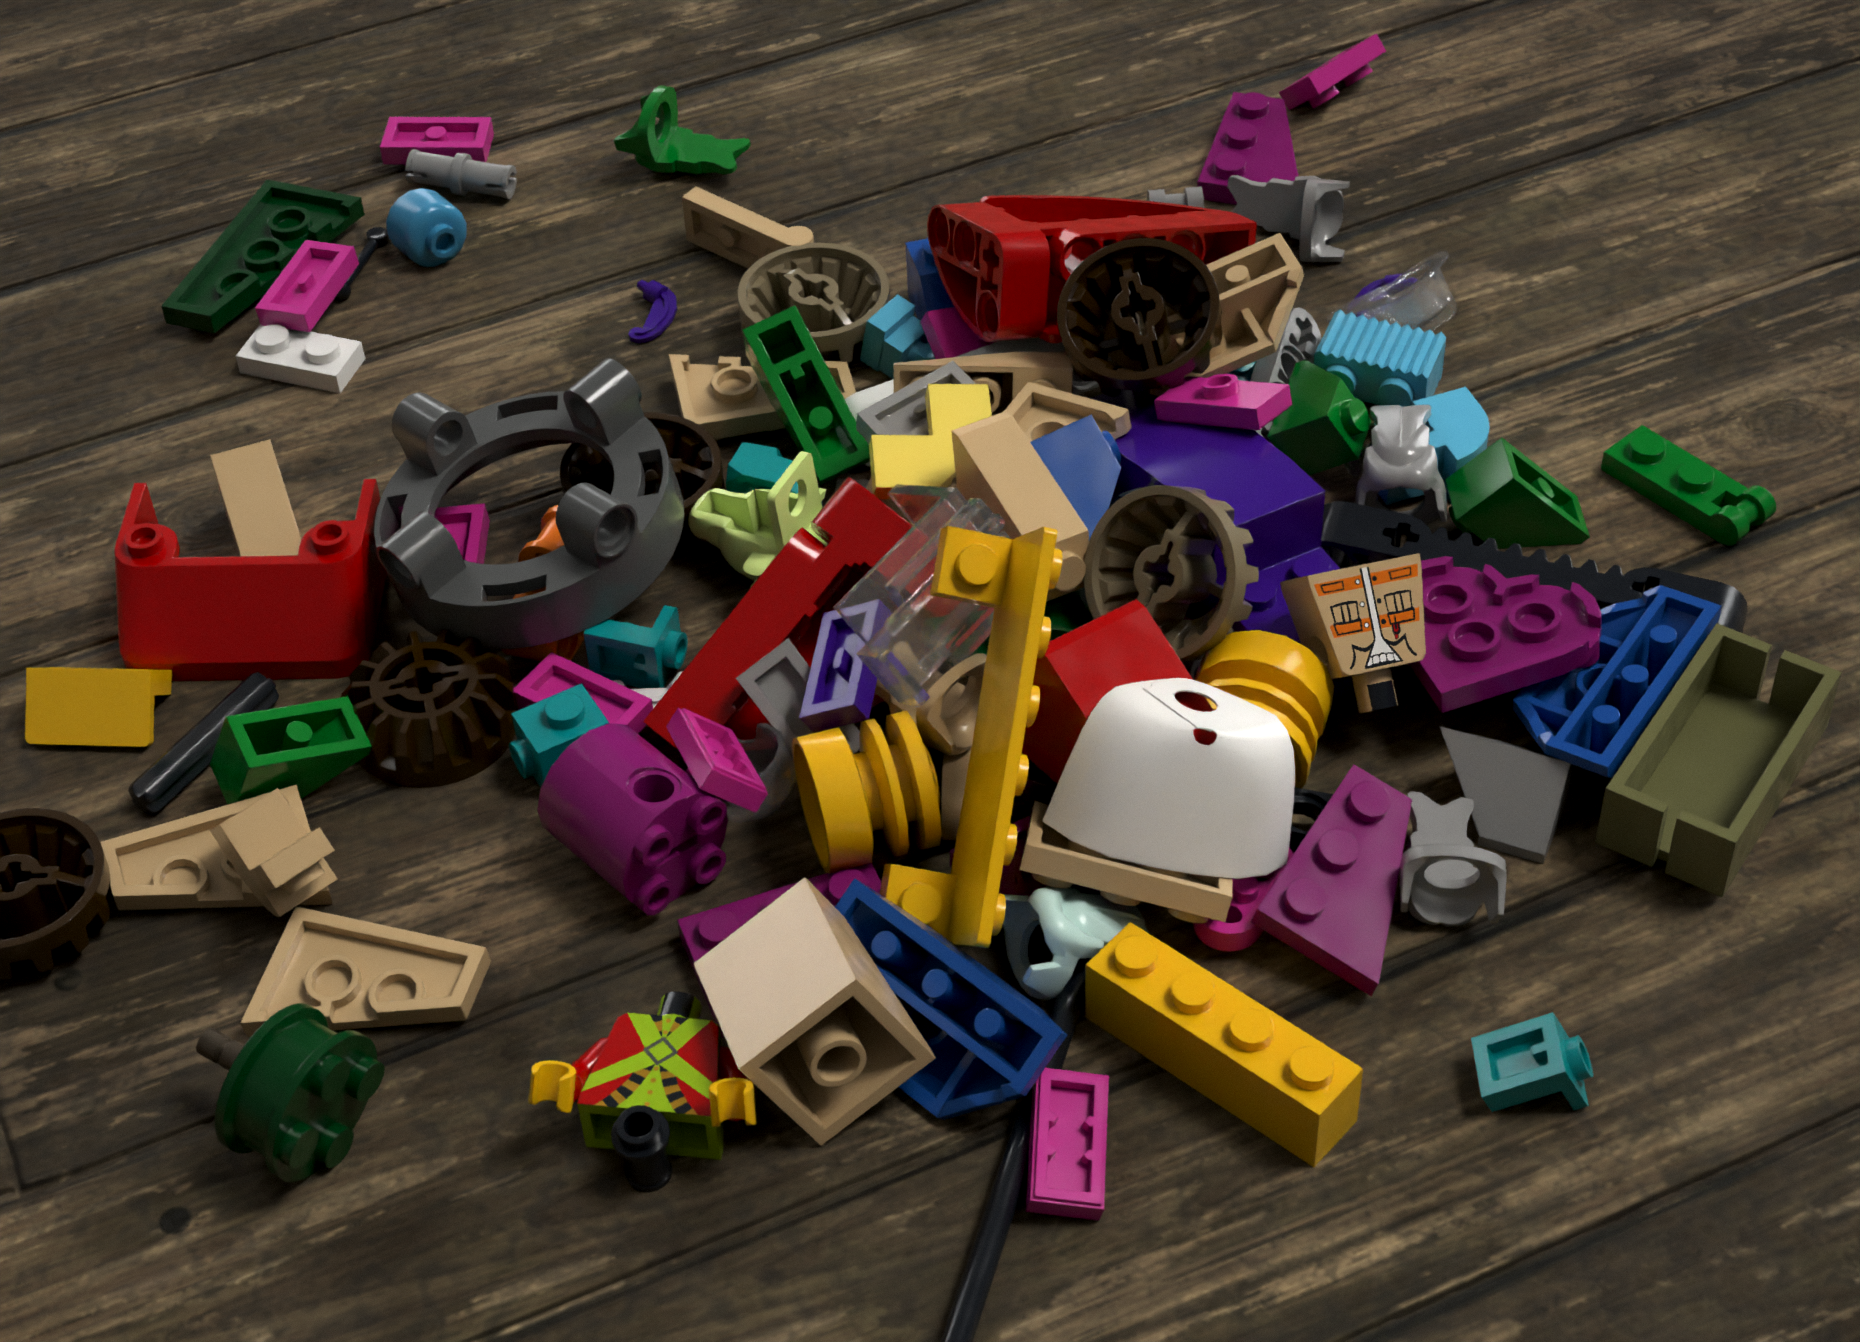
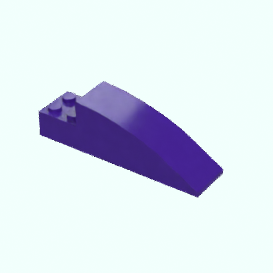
[1090,390,1354,700]

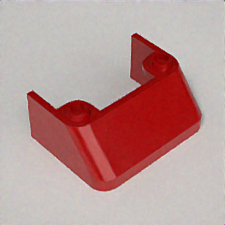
[114,479,387,681]

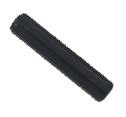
[128,672,279,815]

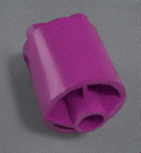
[537,723,728,915]

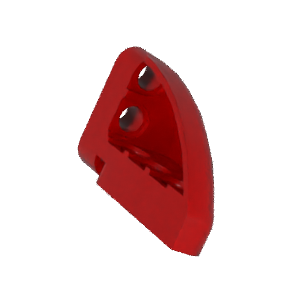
[927,195,1257,343]
[643,477,982,750]

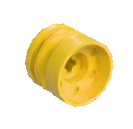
[1194,630,1334,788]
[792,711,942,873]

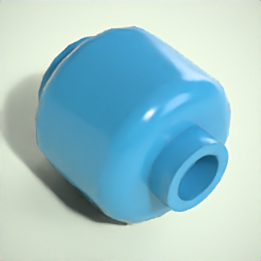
[386,188,467,267]

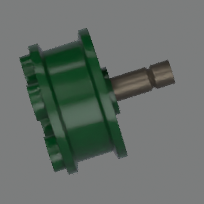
[196,1003,385,1182]

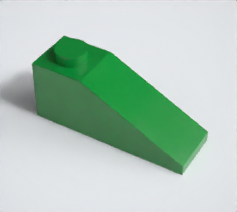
[742,305,870,485]

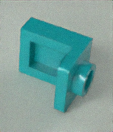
[509,683,609,788]

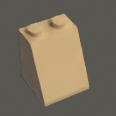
[693,877,935,1146]

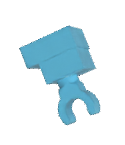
[860,294,935,379]

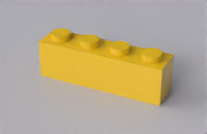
[1085,922,1363,1167]

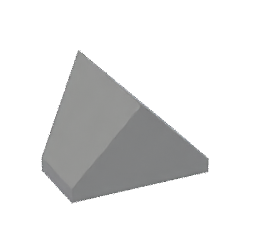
[1440,727,1579,864]

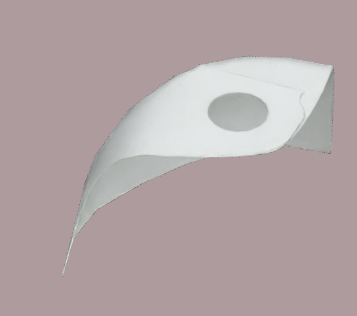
[1042,678,1295,879]

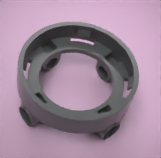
[374,358,684,650]

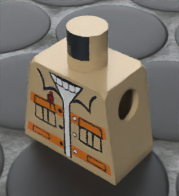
[1280,553,1426,713]

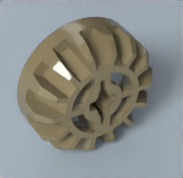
[738,243,890,365]
[1084,485,1259,662]

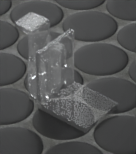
[833,484,1011,707]

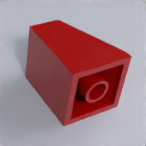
[1022,599,1217,784]

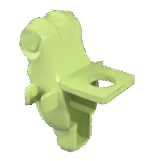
[688,451,828,588]

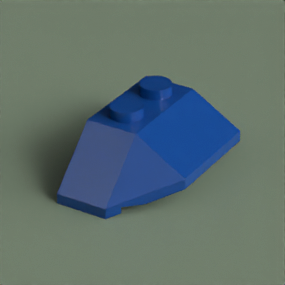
[1513,585,1722,778]
[835,878,1067,1120]

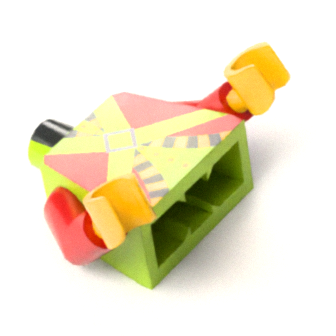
[528,991,757,1160]

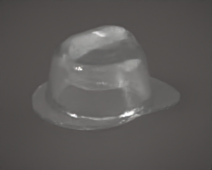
[1326,251,1457,332]

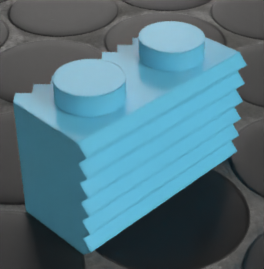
[1314,309,1446,407]

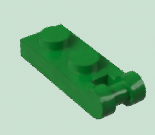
[1601,425,1776,546]

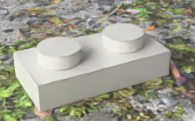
[236,324,365,394]

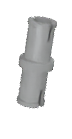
[405,149,517,200]

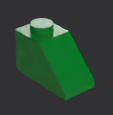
[1267,360,1371,476]
[1445,437,1590,549]
[210,696,372,804]

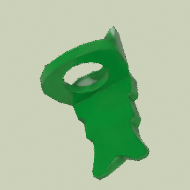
[614,85,751,175]

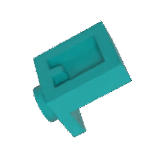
[583,605,688,688]
[1471,1012,1593,1112]

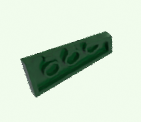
[161,179,365,333]

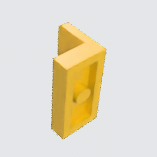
[25,667,172,747]

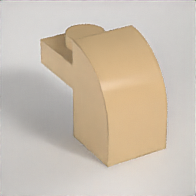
[210,788,337,917]

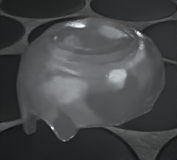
[716,723,796,823]

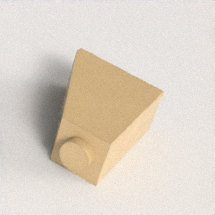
[951,411,1089,602]
[210,439,301,556]

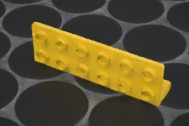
[880,526,1063,948]

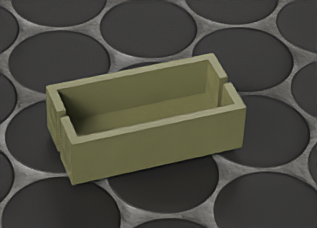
[1595,623,1842,898]

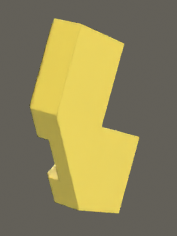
[869,384,992,499]

